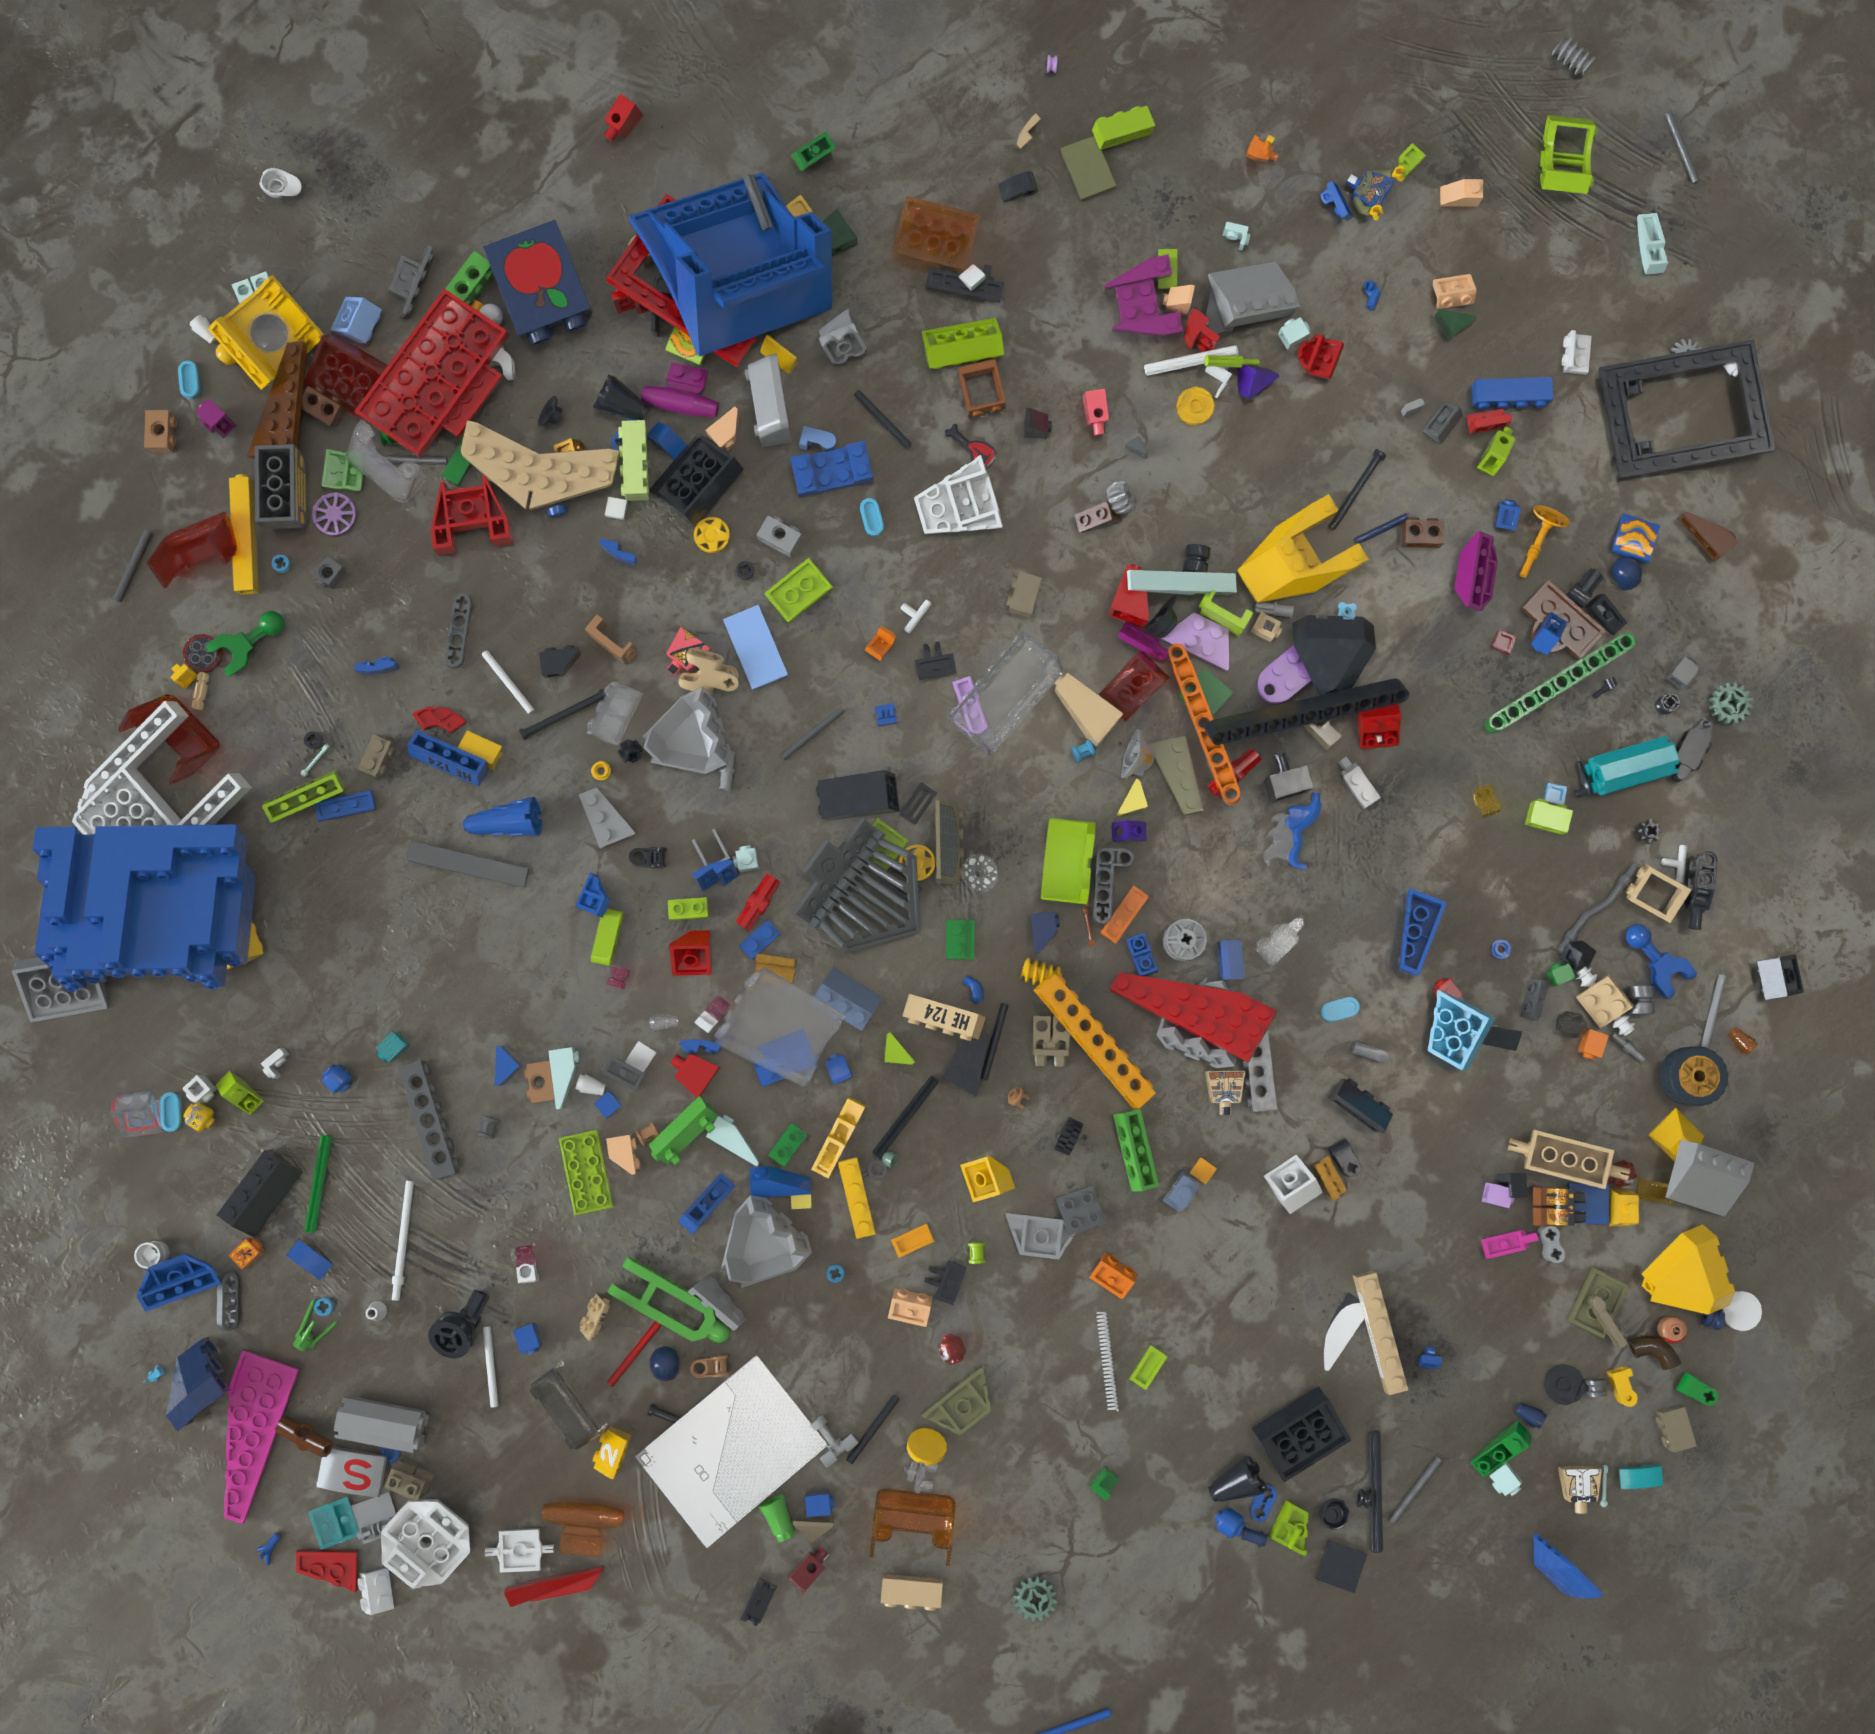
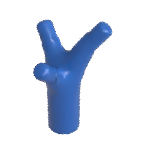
[257,1533,281,1566]

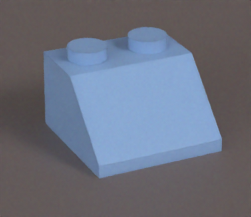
[330,297,382,343]

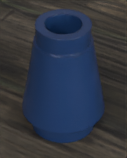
[1515,1402,1547,1429]

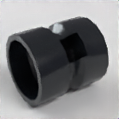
[1182,544,1211,573]

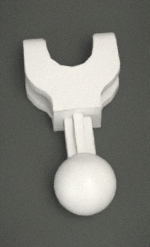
[479,304,515,380]

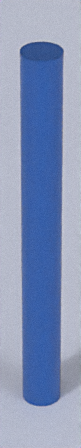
[1038,1708,1112,1734]

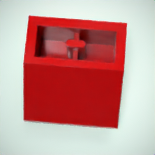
[1357,704,1402,749]

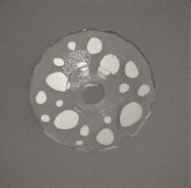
[962,854,999,892]

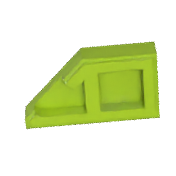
[1398,143,1426,182]

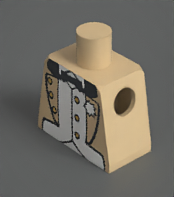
[1558,1466,1602,1514]

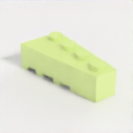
[618,420,649,501]

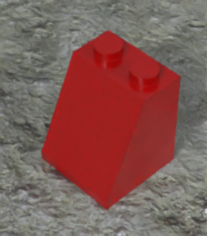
[1108,564,1149,628]

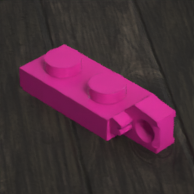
[1481,1230,1538,1259]

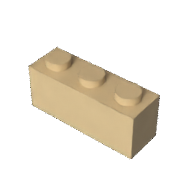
[881,1574,943,1611]

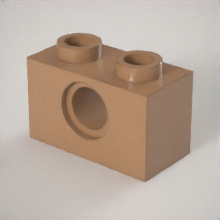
[144,410,177,453]
[524,1061,555,1103]

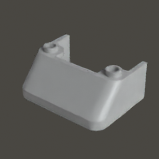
[745,354,792,447]

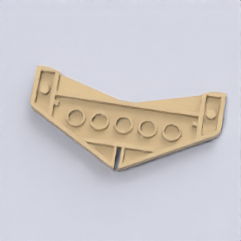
[461,421,619,511]

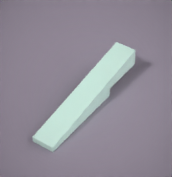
[1127,570,1237,596]

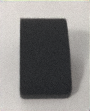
[999,171,1038,202]

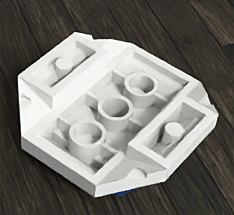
[381,1499,470,1589]

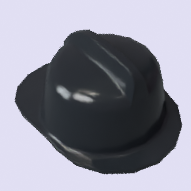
[1144,595,1177,638]

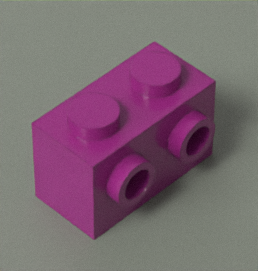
[196,399,237,438]

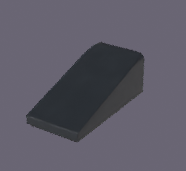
[1585,594,1627,636]

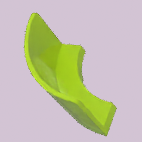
[1041,818,1096,904]

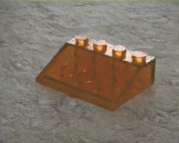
[892,196,980,271]

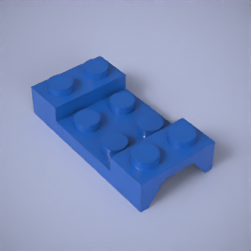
[790,440,873,498]

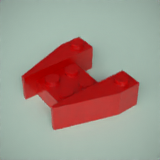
[431,475,514,556]

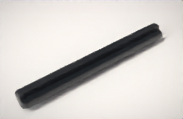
[873,1076,939,1158]

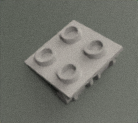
[351,1492,396,1544]

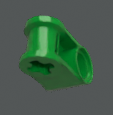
[1676,1372,1718,1406]

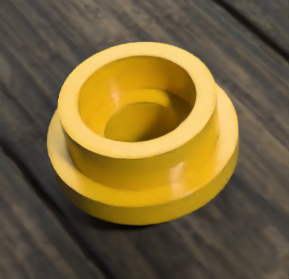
[591,761,611,781]

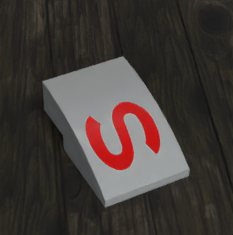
[317,1445,387,1497]

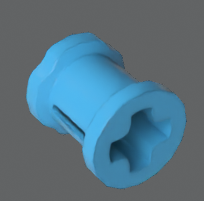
[1071,739,1096,763]

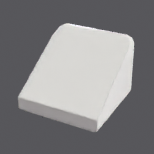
[959,264,986,291]

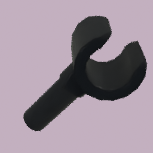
[1592,677,1617,699]

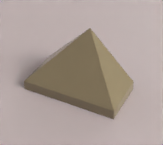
[793,1517,834,1542]

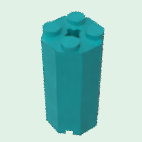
[1585,735,1679,796]

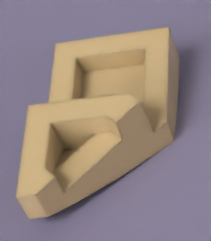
[1017,113,1040,149]

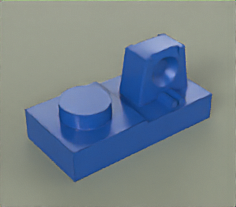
[1320,181,1354,220]

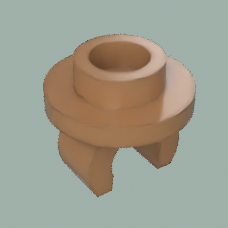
[1008,1087,1030,1109]

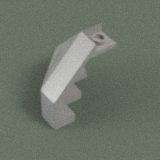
[643,687,731,774]
[1157,977,1237,1068]
[721,1195,812,1288]

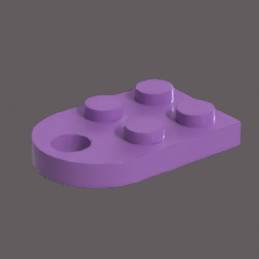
[1257,645,1311,704]

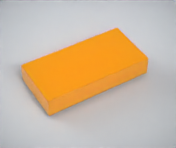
[891,1223,935,1258]

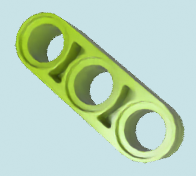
[591,908,624,966]

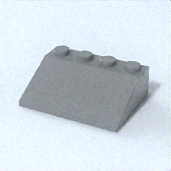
[1208,262,1301,328]
[12,957,109,1023]
[1666,1140,1754,1217]

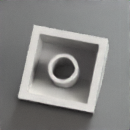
[1264,1155,1323,1214]

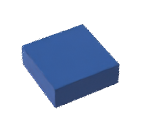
[594,1091,622,1119]

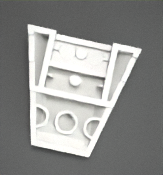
[914,455,1003,534]

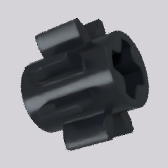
[617,739,643,763]
[1635,819,1662,844]

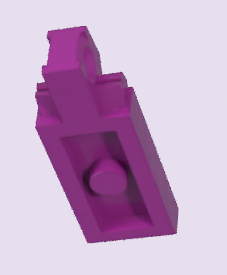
[1117,622,1169,662]

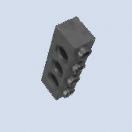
[1242,1031,1277,1112]

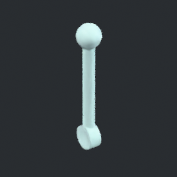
[301,744,330,777]
[1600,1465,1608,1507]

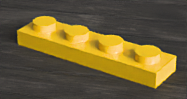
[838,1157,875,1239]

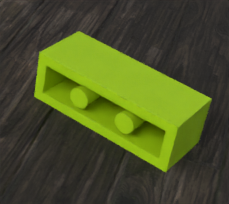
[1092,106,1155,150]

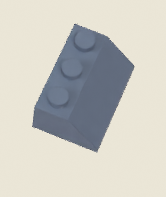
[812,968,883,1032]

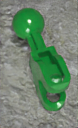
[206,611,285,676]

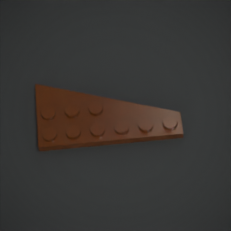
[247,341,307,459]

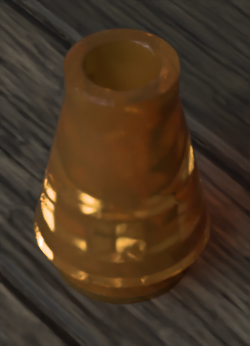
[1727,1026,1758,1055]

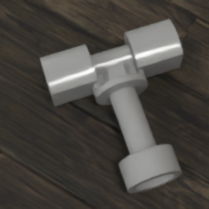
[810,1415,859,1468]

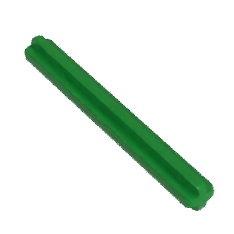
[304,1135,332,1233]

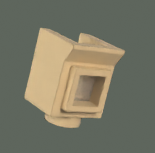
[1250,611,1282,642]

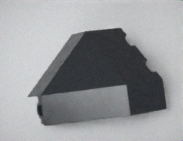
[1292,615,1376,695]

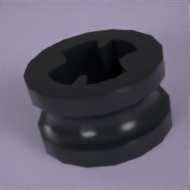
[736,561,754,580]
[304,731,323,750]
[1357,1489,1371,1509]

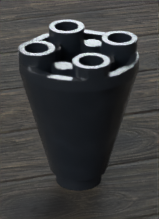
[593,374,649,420]
[1208,1456,1268,1502]

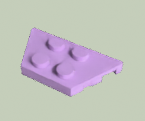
[1161,612,1229,672]

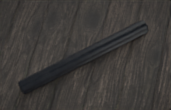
[1368,1431,1383,1553]

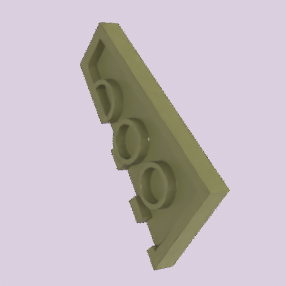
[1149,736,1203,815]

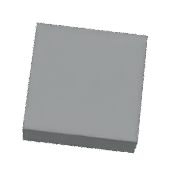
[1401,398,1425,417]

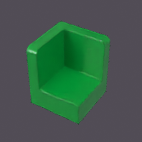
[1089,1466,1119,1501]

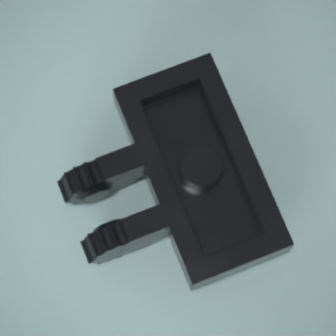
[915,641,957,680]
[924,1260,967,1305]

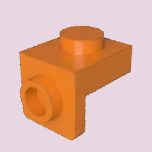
[865,626,897,661]

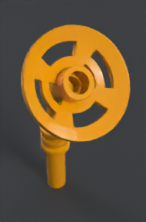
[1519,505,1570,578]

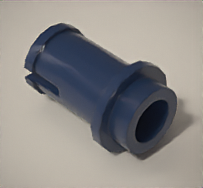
[1241,1527,1268,1547]

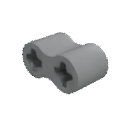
[1537,1225,1565,1263]

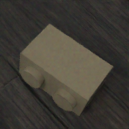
[1006,571,1042,618]
[1656,1404,1697,1453]

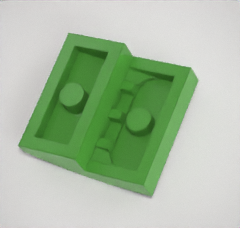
[321,449,366,492]

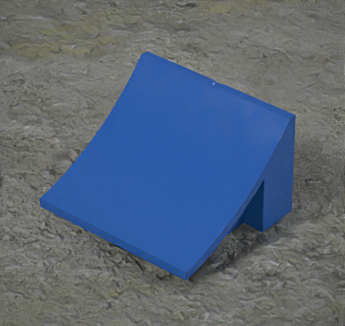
[629,172,832,356]

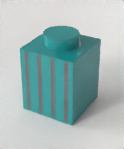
[376,1031,410,1062]

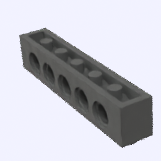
[398,1060,460,1181]

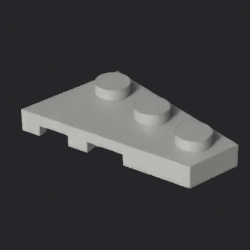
[579,788,637,849]
[688,1274,747,1331]

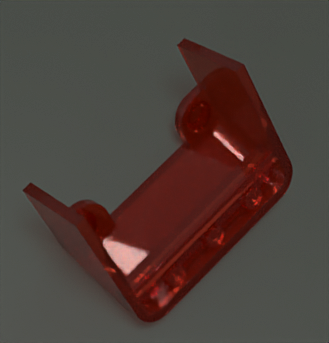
[146,512,237,588]
[118,694,220,785]

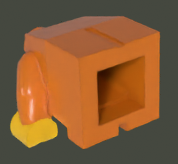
[1245,135,1279,162]

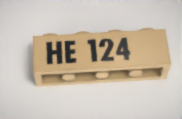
[902,994,986,1041]

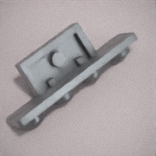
[387,245,433,318]

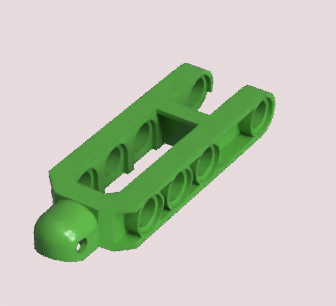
[607,1257,730,1343]

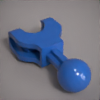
[1626,924,1697,999]

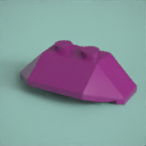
[1454,531,1498,611]

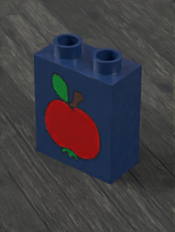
[483,220,593,345]

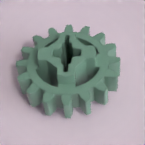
[1709,682,1753,725]
[1013,1575,1057,1622]

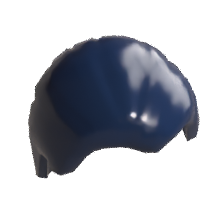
[1611,557,1642,590]
[650,1346,680,1381]

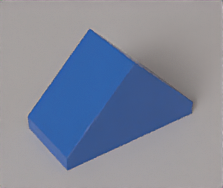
[646,422,687,460]
[495,1046,522,1085]

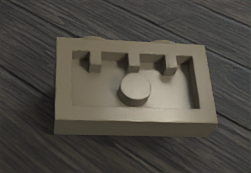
[357,734,396,779]

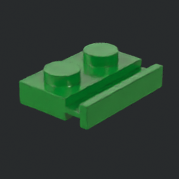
[946,920,975,960]

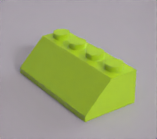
[922,317,1004,369]

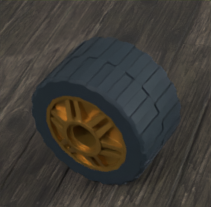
[1659,1046,1729,1106]

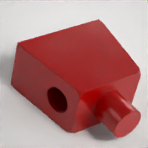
[604,93,643,142]
[670,1054,721,1098]

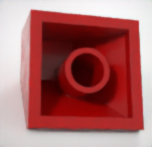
[669,930,712,976]

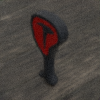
[945,424,996,469]

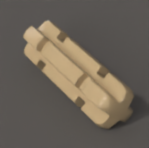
[191,672,210,710]

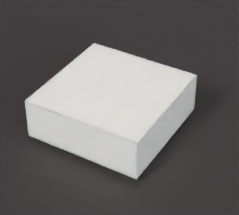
[605,497,628,520]

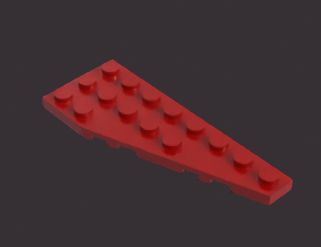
[1110,972,1277,1063]

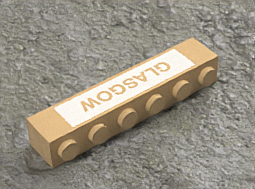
[1353,1271,1408,1395]

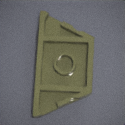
[921,1367,991,1435]

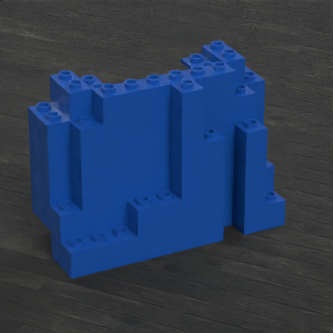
[32,824,256,992]

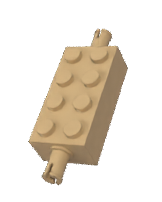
[1507,1130,1630,1189]

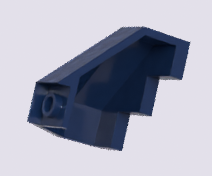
[166,1337,230,1432]

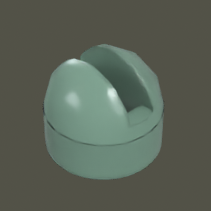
[882,1151,899,1169]

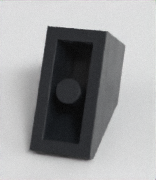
[1024,408,1052,439]

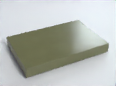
[1060,136,1116,202]
[1567,1267,1629,1339]

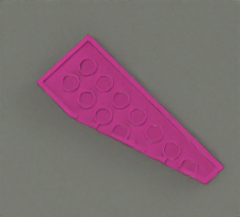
[224,1350,300,1524]

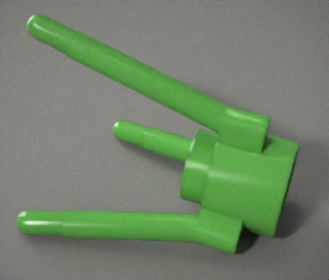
[293,1299,338,1352]

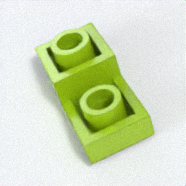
[1158,249,1177,289]

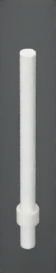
[392,1181,414,1301]

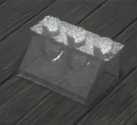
[587,682,643,746]

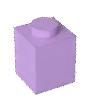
[1482,1182,1515,1208]

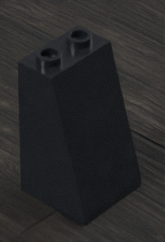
[816,770,900,820]

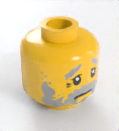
[183,1103,215,1132]

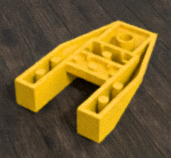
[1237,494,1368,603]

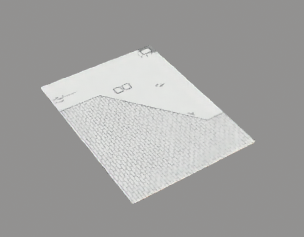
[636,1356,827,1548]

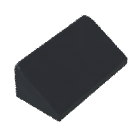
[1482,1025,1522,1051]

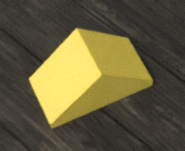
[1117,779,1148,816]

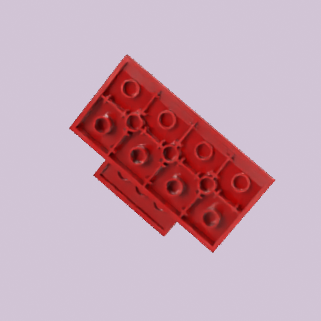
[354,288,510,459]

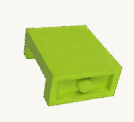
[1199,590,1253,637]

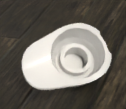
[259,168,302,198]

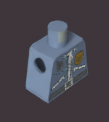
[1162,1170,1200,1212]

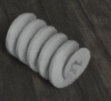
[1552,36,1595,76]

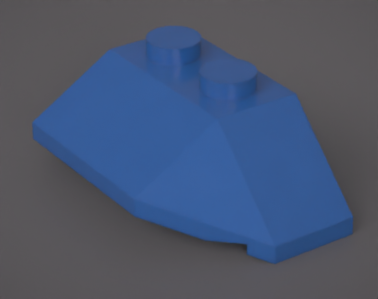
[136,1253,221,1312]

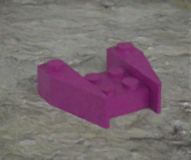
[1104,254,1183,337]

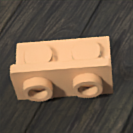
[1433,274,1477,309]
[888,1288,933,1327]

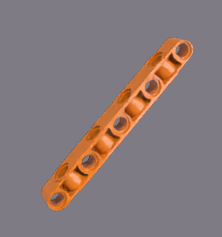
[1168,643,1240,806]

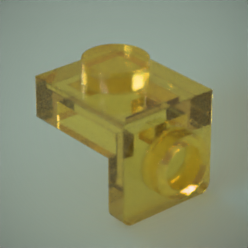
[1473,784,1501,818]

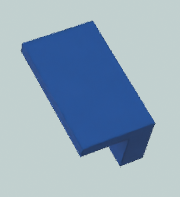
[1217,940,1245,980]

